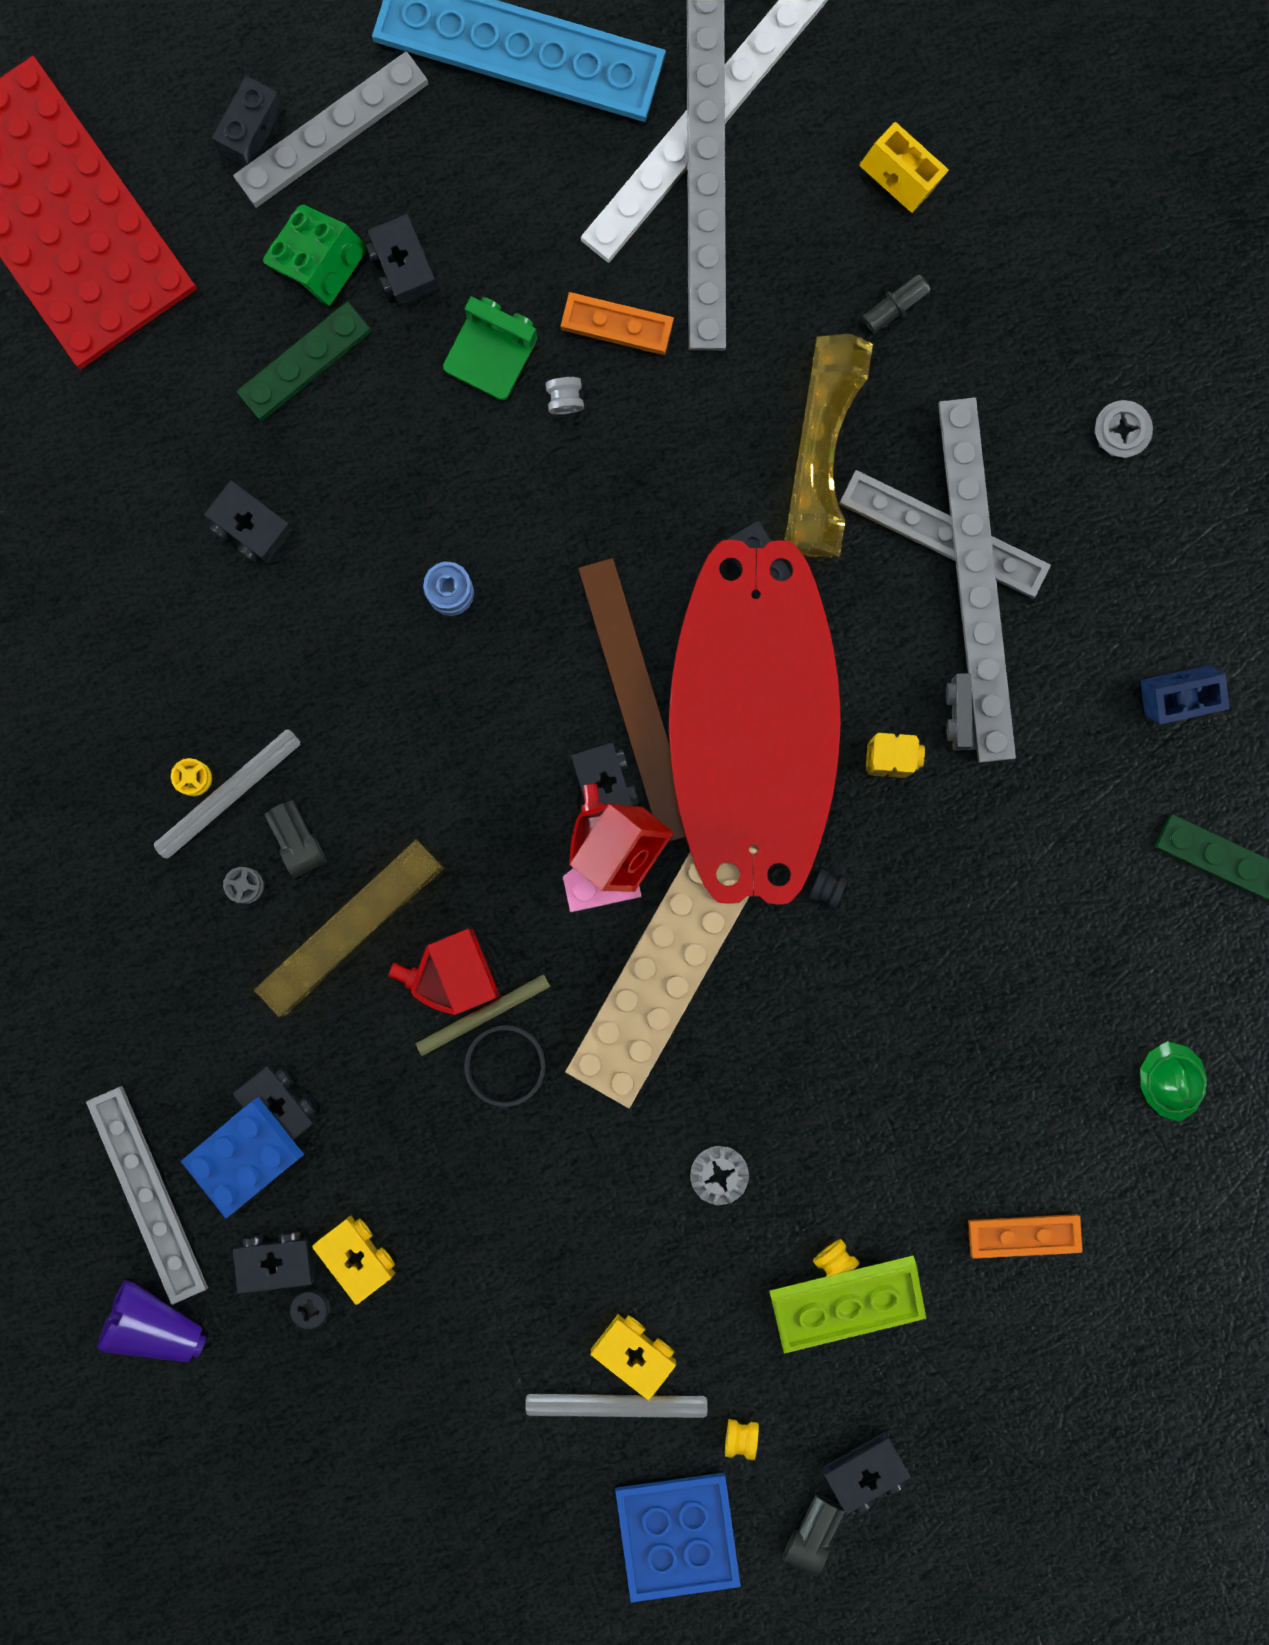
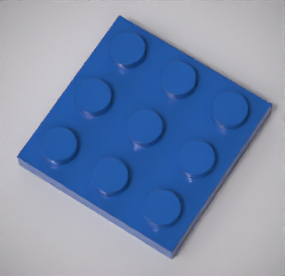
[616,1473,741,1602]

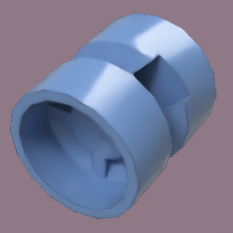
[423,562,474,616]

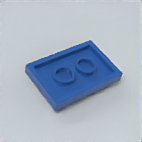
[181,1097,304,1218]

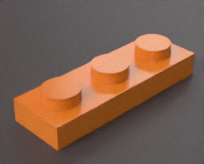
[561,292,674,355]
[968,1214,1082,1259]

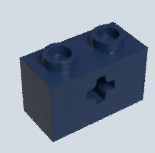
[1140,665,1229,724]

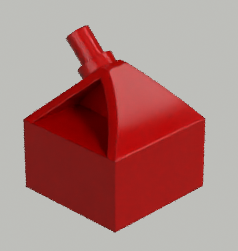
[569,784,674,892]
[388,929,500,1015]

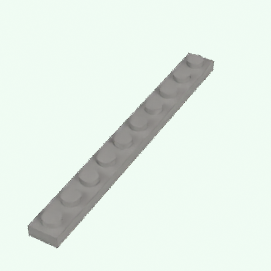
[687,0,726,351]
[938,398,1016,763]

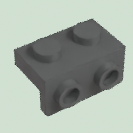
[946,674,976,751]

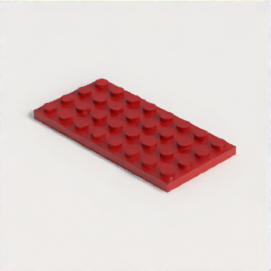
[0,56,197,370]

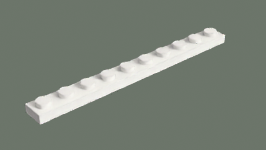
[581,0,828,263]

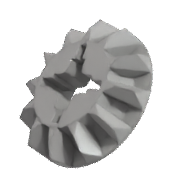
[1094,400,1153,459]
[690,1146,749,1205]

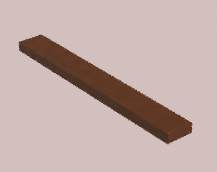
[578,558,686,842]

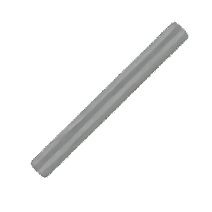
[154,730,300,859]
[525,1394,707,1418]

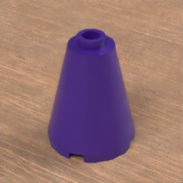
[97,1280,206,1363]

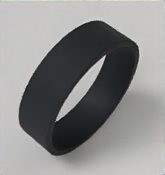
[464,1025,546,1107]

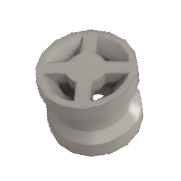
[546,377,584,415]

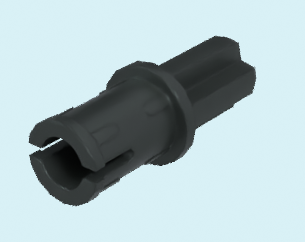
[862,275,930,334]

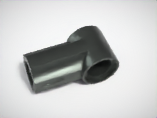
[265,800,327,878]
[782,1494,845,1577]

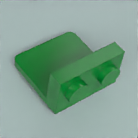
[263,205,367,306]
[443,296,538,400]

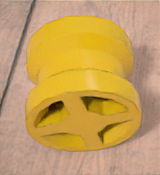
[171,758,212,796]
[813,1239,859,1277]
[725,1419,759,1460]

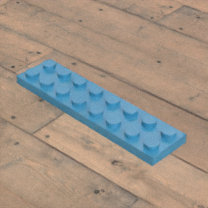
[372,0,666,122]

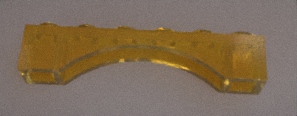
[785,334,873,557]
[254,839,444,1017]

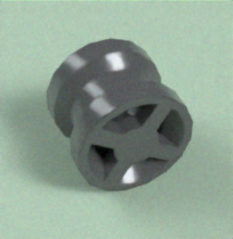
[223,867,264,904]

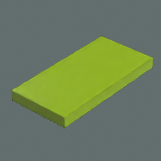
[770,1256,926,1354]

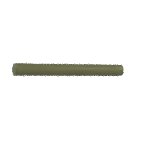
[416,974,550,1056]

